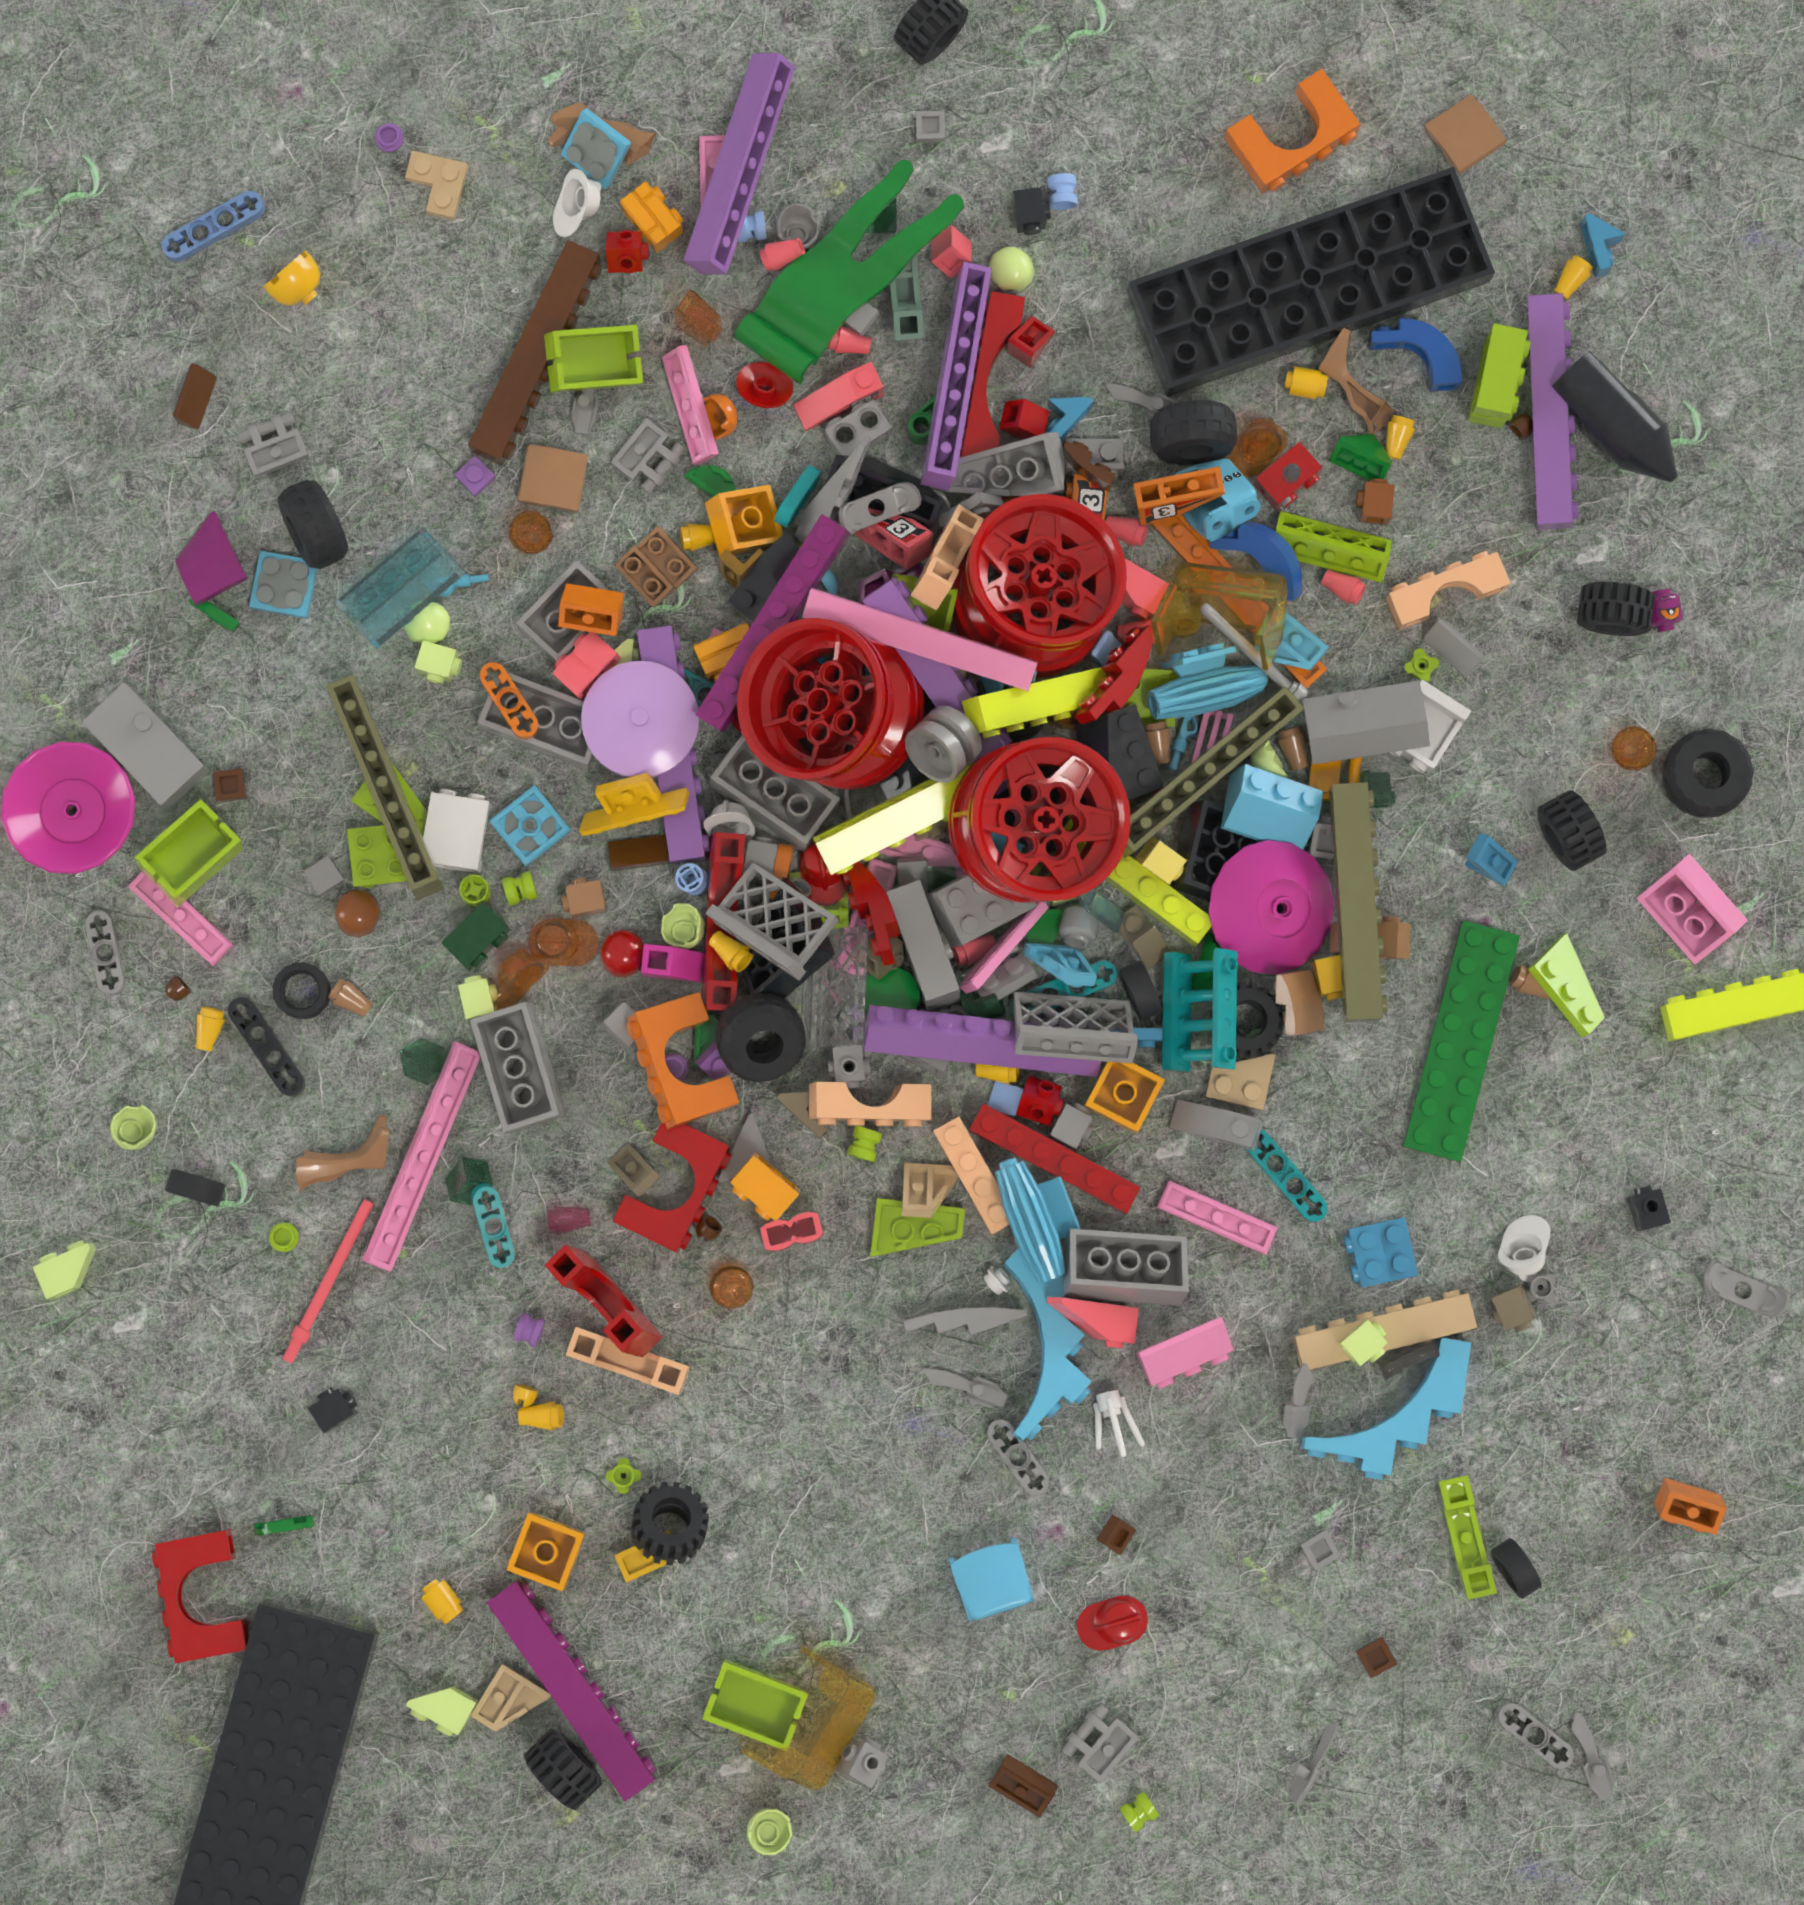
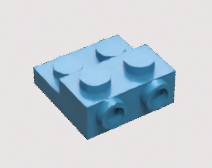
[1343,1217,1418,1288]

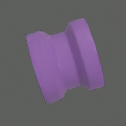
[513,1312,546,1348]

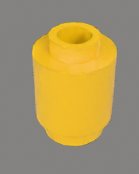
[1284,366,1328,400]
[421,1579,464,1625]

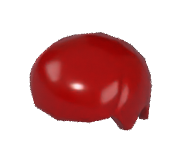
[601,929,644,978]

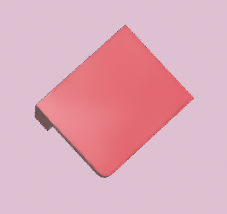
[931,225,972,278]

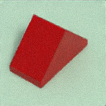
[1007,316,1056,368]

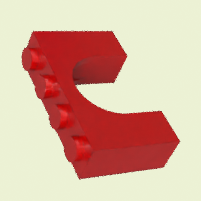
[613,1122,732,1254]
[544,1244,663,1358]
[152,1529,249,1664]

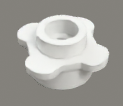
[984,1266,1012,1295]

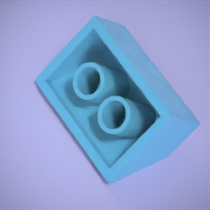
[1221,764,1323,849]

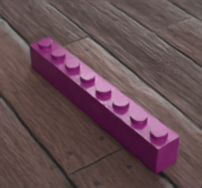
[695,514,851,732]
[486,1580,657,1802]

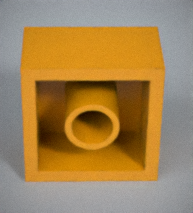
[705,485,783,556]
[1084,1062,1165,1134]
[730,1151,800,1221]
[506,1512,587,1591]

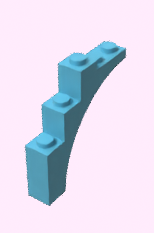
[1003,1248,1092,1442]
[1301,1338,1471,1480]

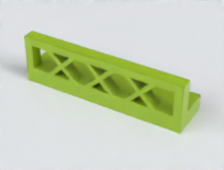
[1275,511,1392,583]

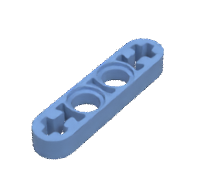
[161,191,265,262]

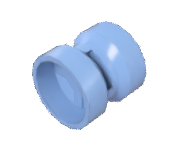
[1048,173,1078,210]
[738,211,767,243]
[675,863,708,896]

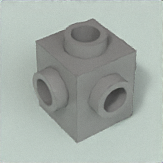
[828,1045,870,1089]
[835,1737,888,1789]

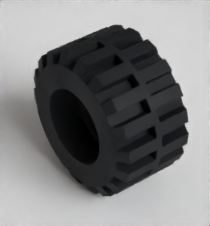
[894,0,968,65]
[1577,582,1655,636]
[1537,790,1607,871]
[1208,983,1284,1059]
[631,1482,709,1565]
[524,1729,602,1810]

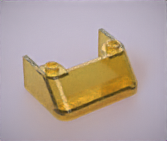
[1151,563,1288,670]
[741,1643,875,1790]

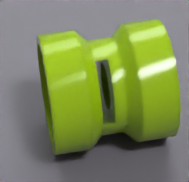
[502,871,538,907]
[459,874,492,907]
[847,1126,883,1163]
[1119,1791,1160,1833]

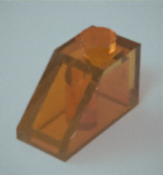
[674,289,723,347]

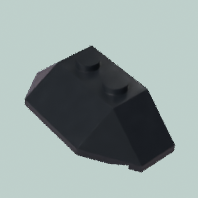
[826,455,944,529]

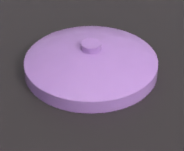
[581,661,699,778]

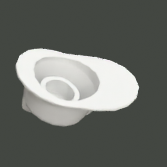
[553,169,601,238]
[703,800,755,843]
[1498,1215,1550,1281]

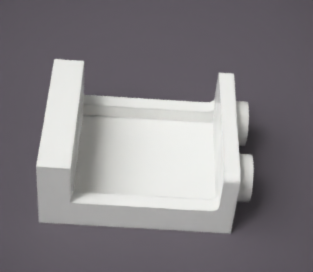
[1390,680,1471,773]
[423,789,492,874]

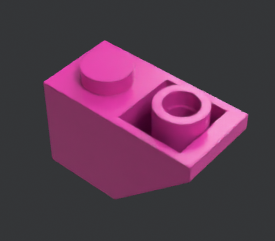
[641,944,704,983]

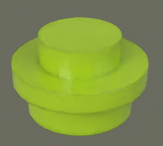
[269,1222,299,1252]

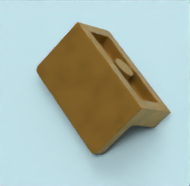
[719,548,764,589]

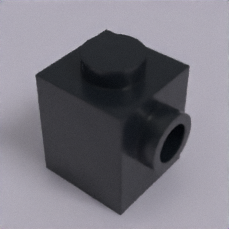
[1012,187,1051,235]
[1627,1185,1671,1232]
[308,1387,358,1434]

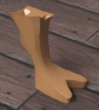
[548,102,657,167]
[1318,328,1394,434]
[296,1115,389,1193]

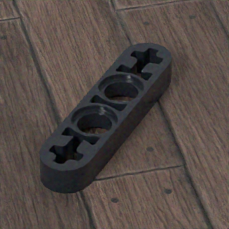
[228,997,305,1097]

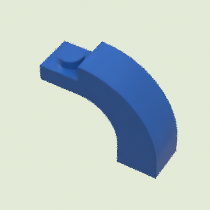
[1368,318,1463,392]
[1210,521,1302,601]

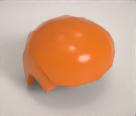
[704,394,738,440]

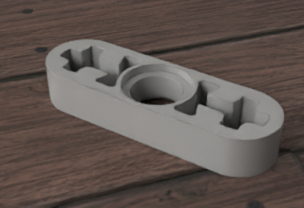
[85,911,126,996]
[987,1419,1049,1495]
[1497,1702,1574,1769]

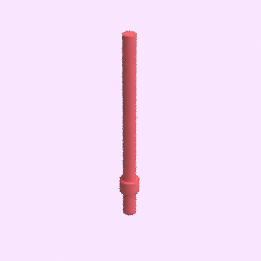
[282,1199,374,1364]

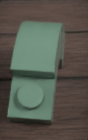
[890,255,924,341]

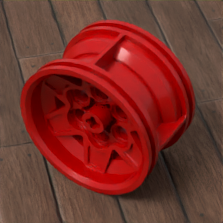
[952,494,1127,678]
[737,618,924,789]
[948,737,1131,903]

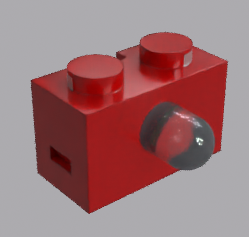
[1253,442,1323,511]

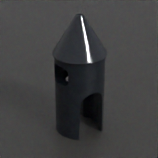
[1552,351,1678,482]

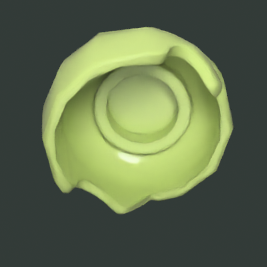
[988,247,1035,291]
[404,601,450,644]
[1250,740,1288,778]
[661,903,705,949]
[110,1105,157,1150]
[747,1808,793,1855]

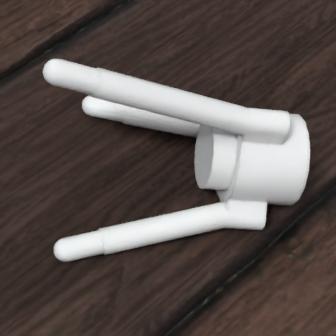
[1093,1390,1145,1457]

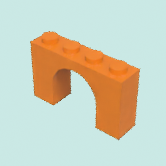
[1224,69,1361,194]
[627,992,740,1130]

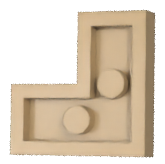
[405,150,469,221]

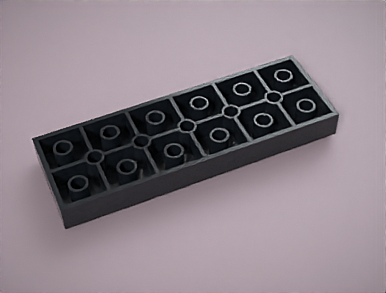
[1127,167,1495,397]
[174,1602,379,1905]

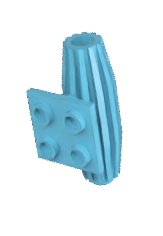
[1147,643,1268,719]
[995,1157,1081,1283]

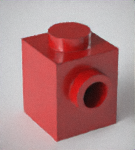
[999,399,1049,440]

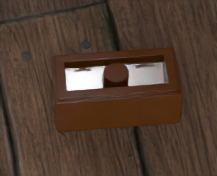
[173,363,216,430]
[608,835,670,871]
[988,1754,1058,1818]

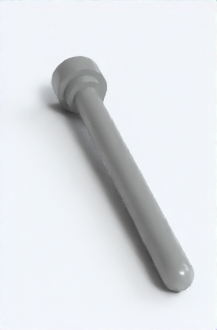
[1200,604,1308,703]

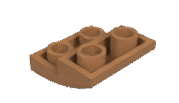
[1424,94,1507,174]
[517,444,588,513]
[614,526,699,607]
[1274,970,1324,1035]

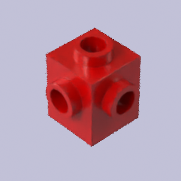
[605,230,649,274]
[1016,1075,1064,1126]

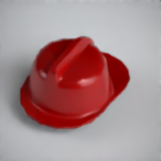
[799,841,848,906]
[1077,1595,1148,1651]

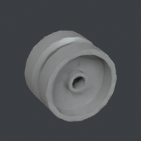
[905,706,982,783]

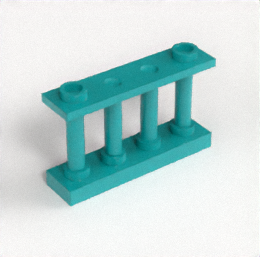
[1162,948,1238,1072]

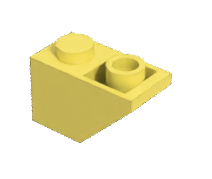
[1134,837,1187,884]

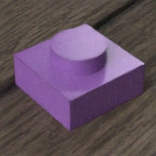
[455,455,496,498]
[695,1041,729,1080]

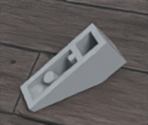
[1169,1099,1263,1152]

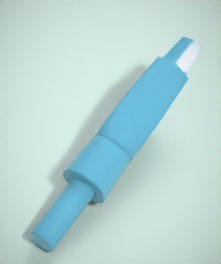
[419,574,489,597]
[1169,716,1199,771]

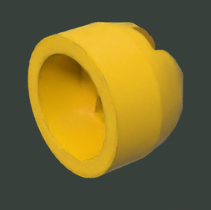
[513,1384,538,1408]

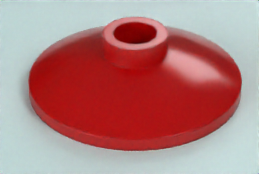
[736,362,793,408]

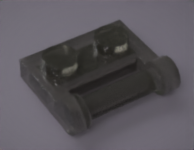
[1372,1340,1440,1380]

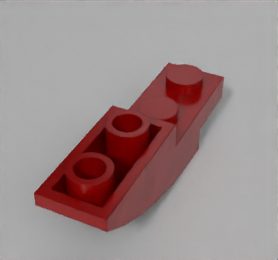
[1074,625,1154,725]
[843,861,901,966]

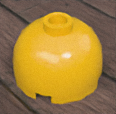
[263,250,321,306]

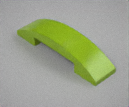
[1438,1475,1497,1600]

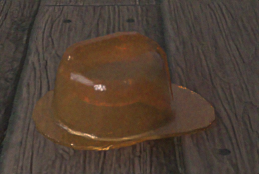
[1225,417,1287,477]
[528,919,599,967]
[495,948,550,1011]

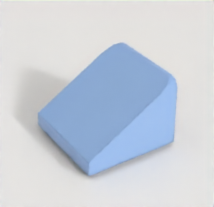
[1090,630,1121,667]
[987,1081,1024,1118]

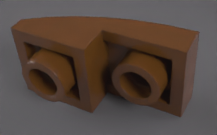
[1063,441,1115,492]

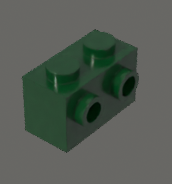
[441,902,511,971]

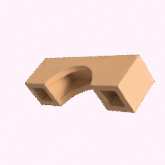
[911,504,984,610]
[1386,551,1511,631]
[809,1082,931,1127]
[933,1117,1010,1236]
[566,1327,690,1395]

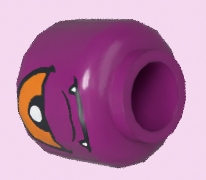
[1651,589,1683,633]

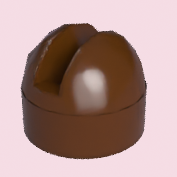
[1508,414,1533,440]
[165,975,192,1001]
[696,1215,722,1242]

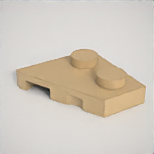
[1205,1054,1275,1111]
[902,1163,959,1218]
[470,1663,551,1732]

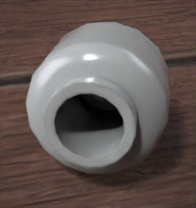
[1059,903,1100,949]

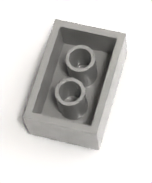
[516,560,609,663]
[926,874,1037,947]

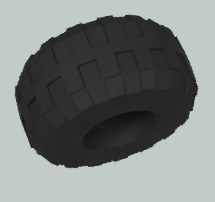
[1150,400,1237,465]
[278,480,348,569]
[1662,729,1754,818]
[715,993,806,1082]

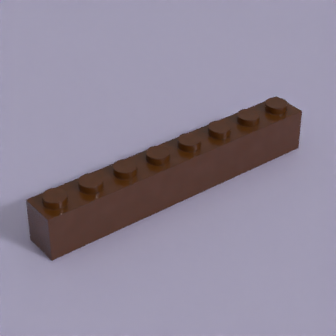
[468,240,603,466]

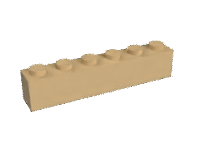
[1292,1289,1478,1370]

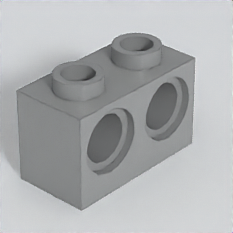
[825,399,892,456]

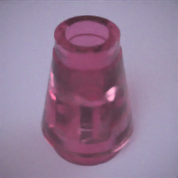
[547,1206,591,1235]

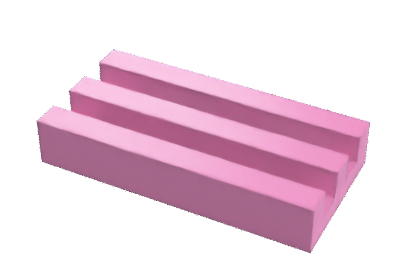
[1191,710,1234,763]

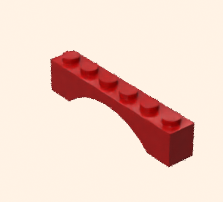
[960,291,1025,458]
[702,832,745,1012]
[969,1103,1141,1215]

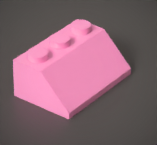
[1637,854,1748,965]
[1135,1317,1234,1389]

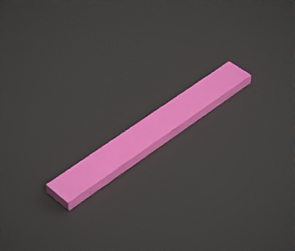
[802,588,1038,691]
[362,1041,481,1272]

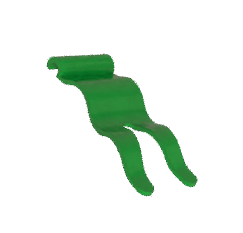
[734,160,964,385]

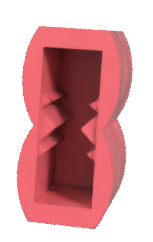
[552,632,621,700]
[760,1212,824,1252]

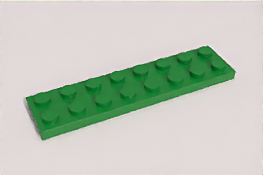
[1403,920,1520,1163]

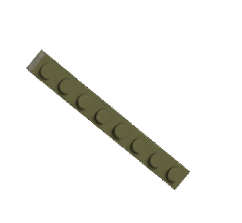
[326,674,444,901]
[1122,686,1304,858]
[1329,782,1388,1022]

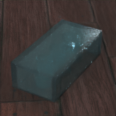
[335,527,465,649]

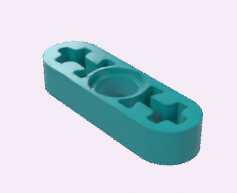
[774,465,822,528]
[471,1183,515,1268]

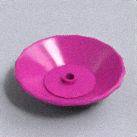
[1,742,135,874]
[1209,840,1334,975]

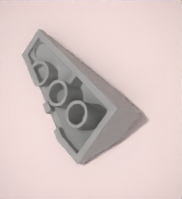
[947,432,1065,496]
[794,436,871,544]

